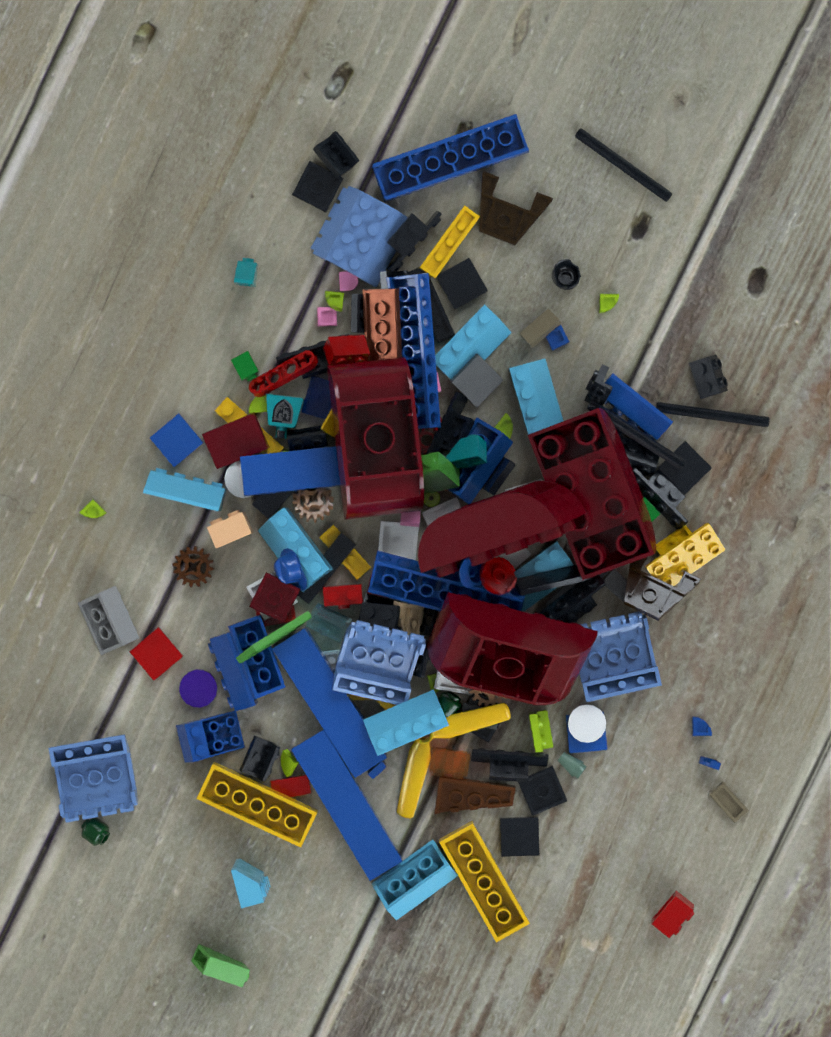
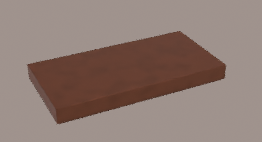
[363,288,402,361]

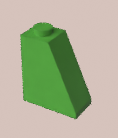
[421,452,459,494]
[191,944,250,987]

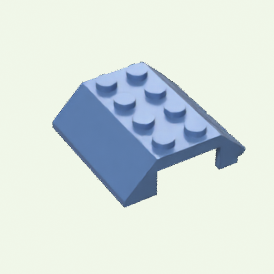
[311,186,408,288]
[579,611,662,702]
[332,620,426,705]
[49,734,138,823]

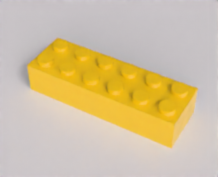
[196,762,318,848]
[439,821,530,943]

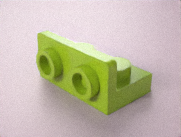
[528,710,553,753]

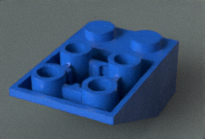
[176,711,245,763]

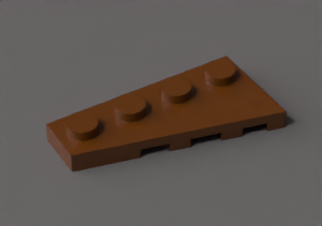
[434,775,516,814]

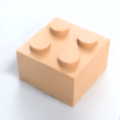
[207,510,254,549]

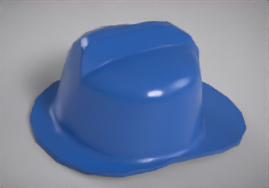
[274,548,307,591]
[457,557,483,588]

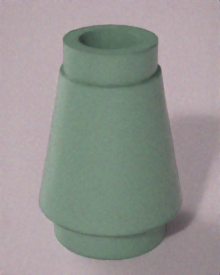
[558,752,587,779]

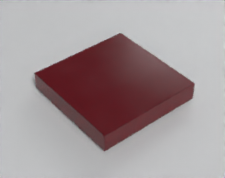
[249,572,301,624]

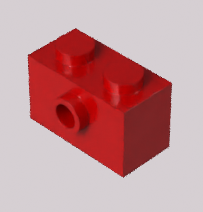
[323,335,370,365]
[323,584,363,609]
[651,890,694,938]

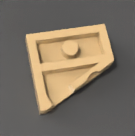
[393,601,424,635]

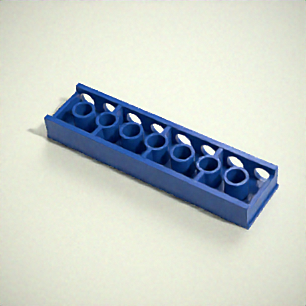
[372,114,529,203]
[386,273,441,429]
[240,446,341,496]
[368,550,526,611]
[272,627,387,778]
[291,730,403,881]

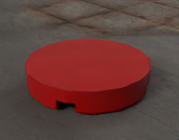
[479,557,517,595]

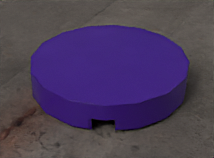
[179,669,218,708]

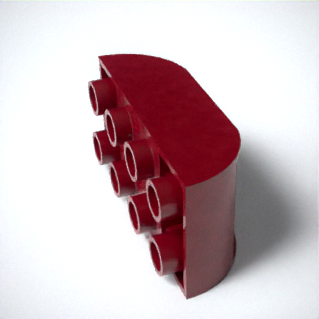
[327,357,424,520]
[528,408,656,580]
[418,481,586,578]
[427,592,598,705]

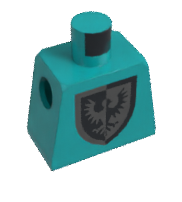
[266,394,304,439]

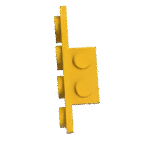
[645,523,725,586]

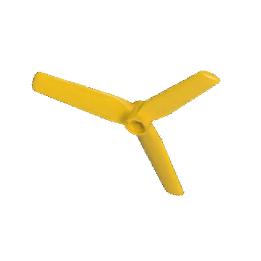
[376,700,511,819]

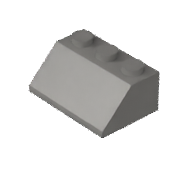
[78,586,139,655]

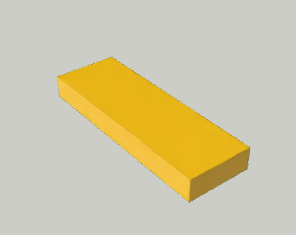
[319,524,371,580]

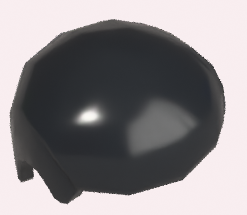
[552,259,581,290]

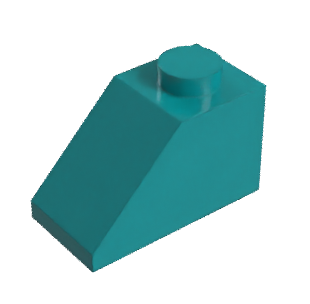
[234,258,258,287]
[446,434,487,469]

